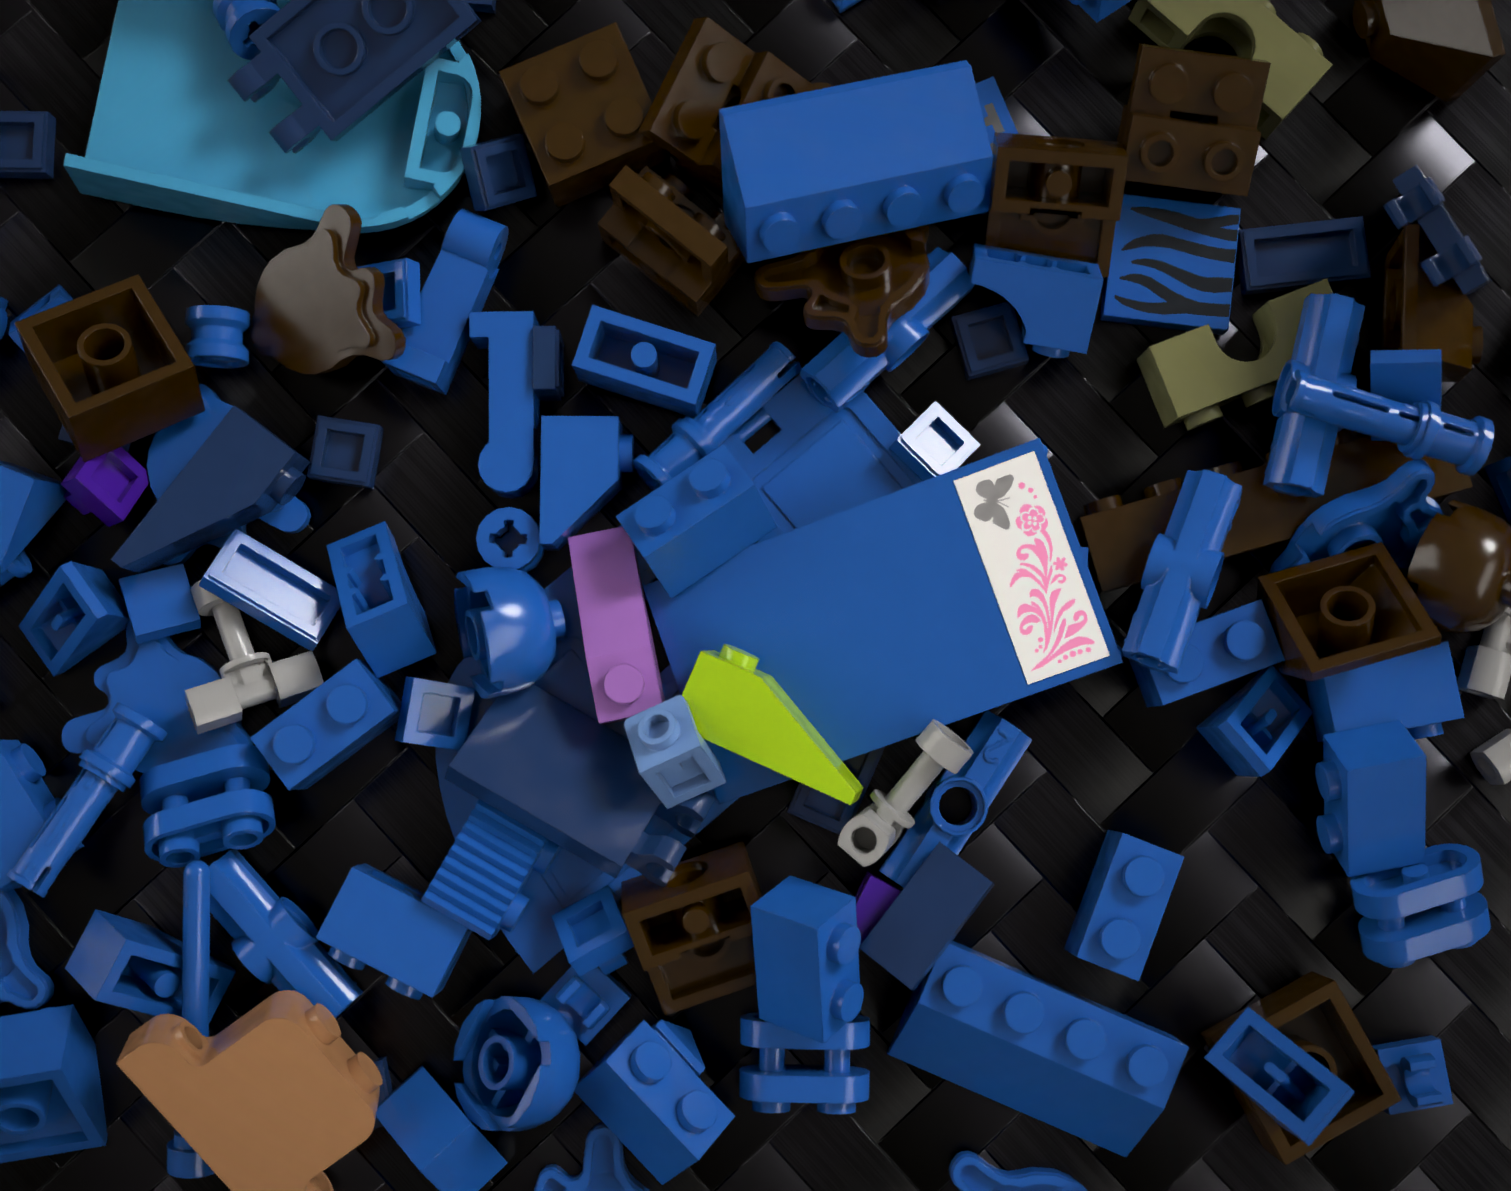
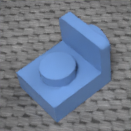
[624,695,727,809]

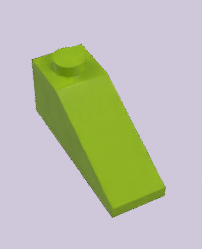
[682,644,864,805]

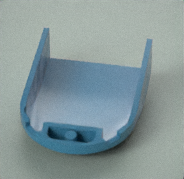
[63,0,481,233]

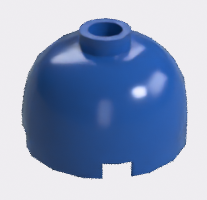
[454,567,565,699]
[454,996,581,1131]

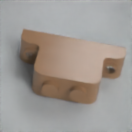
[116,990,383,1191]

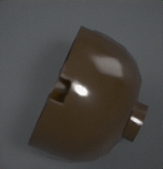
[1406,500,1511,634]

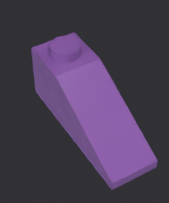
[568,527,665,725]

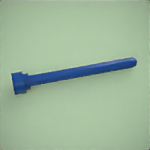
[167,860,215,1179]

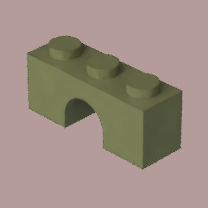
[1128,0,1333,140]
[1137,279,1333,431]

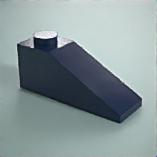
[111,405,310,573]

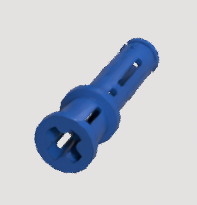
[633,342,802,491]
[1281,369,1494,476]
[6,702,168,898]

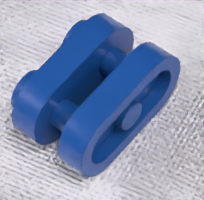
[139,744,276,868]
[1350,844,1491,968]
[739,1012,870,1115]

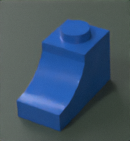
[969,243,1104,358]
[326,521,437,678]

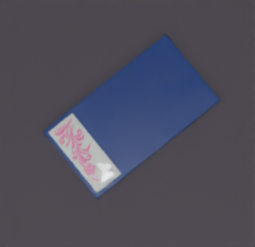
[643,438,1123,805]

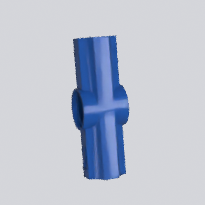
[800,247,975,413]
[1263,293,1365,498]
[1122,469,1242,674]
[879,710,1032,888]
[209,849,363,1018]

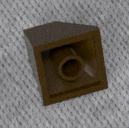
[1353,0,1506,102]
[1382,224,1483,382]
[1257,542,1442,681]

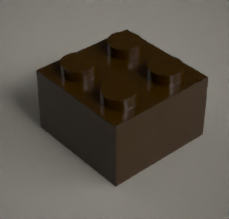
[499,22,670,208]
[14,274,205,462]
[1200,971,1402,1165]

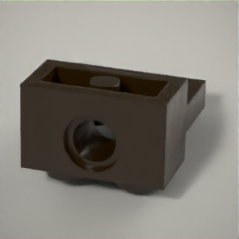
[638,17,815,198]
[1117,44,1271,197]
[984,132,1129,278]
[597,165,745,317]
[621,841,763,1015]

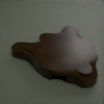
[249,204,406,374]
[754,224,930,358]

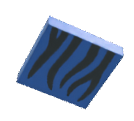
[1100,194,1241,335]

